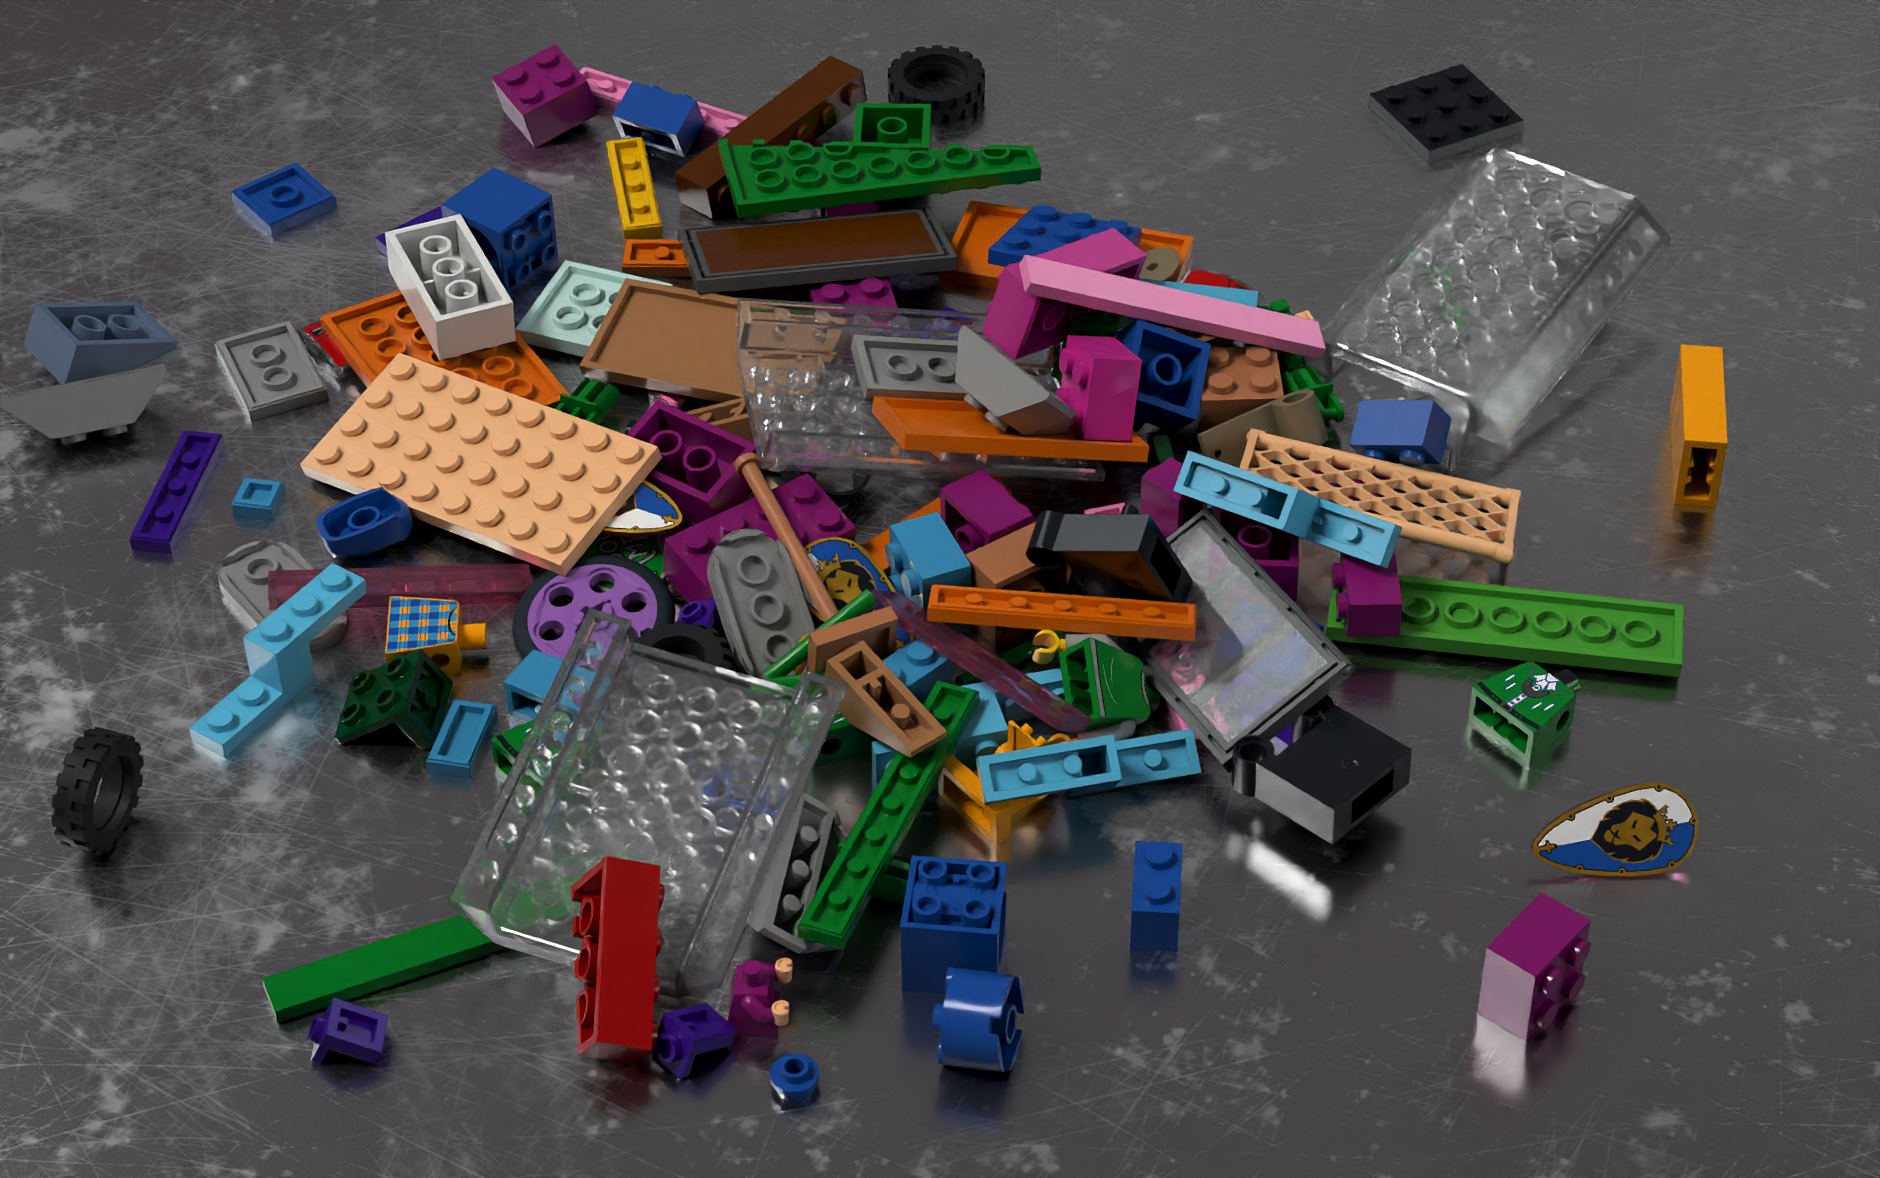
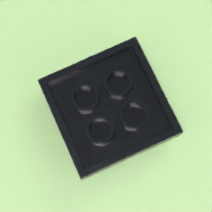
[1368,64,1524,164]

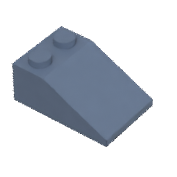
[23,301,178,384]

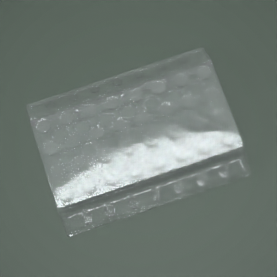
[1300,147,1671,447]
[736,298,1106,486]
[448,608,847,999]

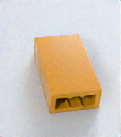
[1670,344,1728,507]

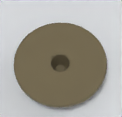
[1139,247,1181,281]

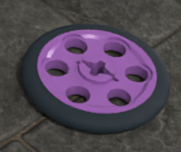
[512,555,676,685]

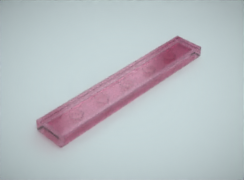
[268,564,531,610]
[871,589,1091,732]

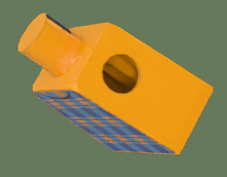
[385,596,488,676]

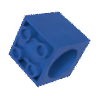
[441,167,558,294]
[900,855,1007,995]

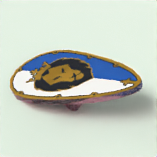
[600,480,684,537]
[798,537,914,652]
[1531,782,1698,877]

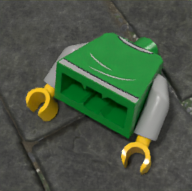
[1032,629,1160,745]

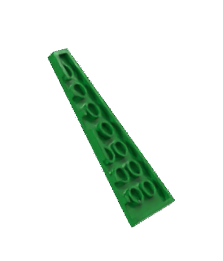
[718,139,1041,218]

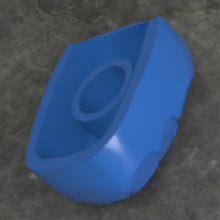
[316,487,413,559]

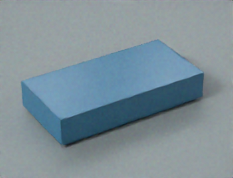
[426,699,498,779]

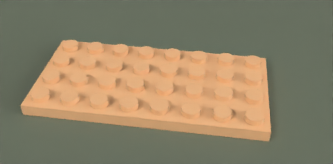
[300,353,662,576]

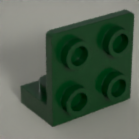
[334,649,454,750]

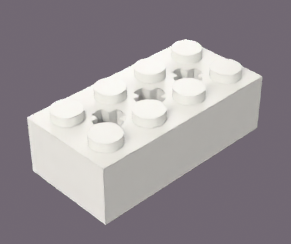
[385,214,516,360]

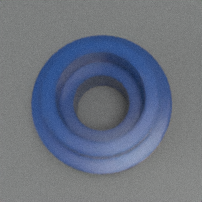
[770,1054,819,1101]

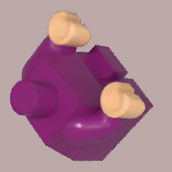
[728,958,793,1037]

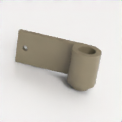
[1197,389,1328,468]

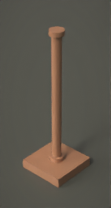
[734,452,898,673]

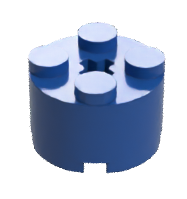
[932,967,1025,1072]

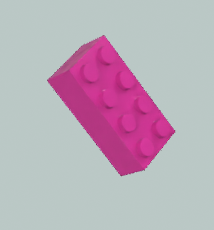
[981,228,1147,360]

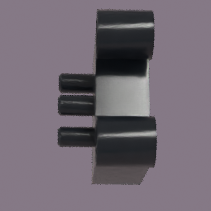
[1025,504,1193,603]
[1232,694,1412,844]

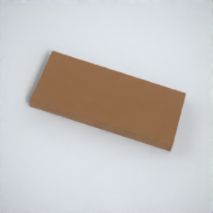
[579,278,849,419]

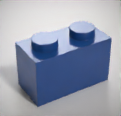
[612,81,705,157]
[1349,400,1452,467]
[1130,841,1183,952]

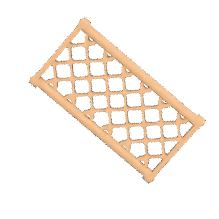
[1239,428,1522,565]

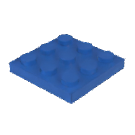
[988,205,1141,267]

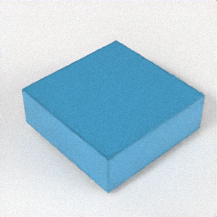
[231,478,286,520]

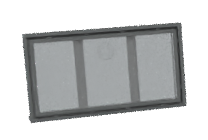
[1110,509,1355,773]

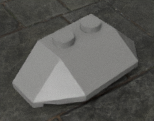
[955,325,1076,435]
[0,364,167,444]
[743,789,846,954]

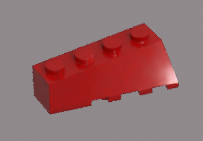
[571,856,665,1064]

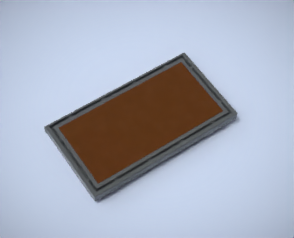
[677,207,957,294]

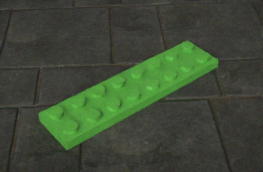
[1326,575,1684,677]

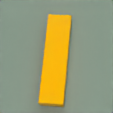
[606,137,663,241]

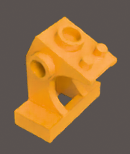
[938,720,1049,846]

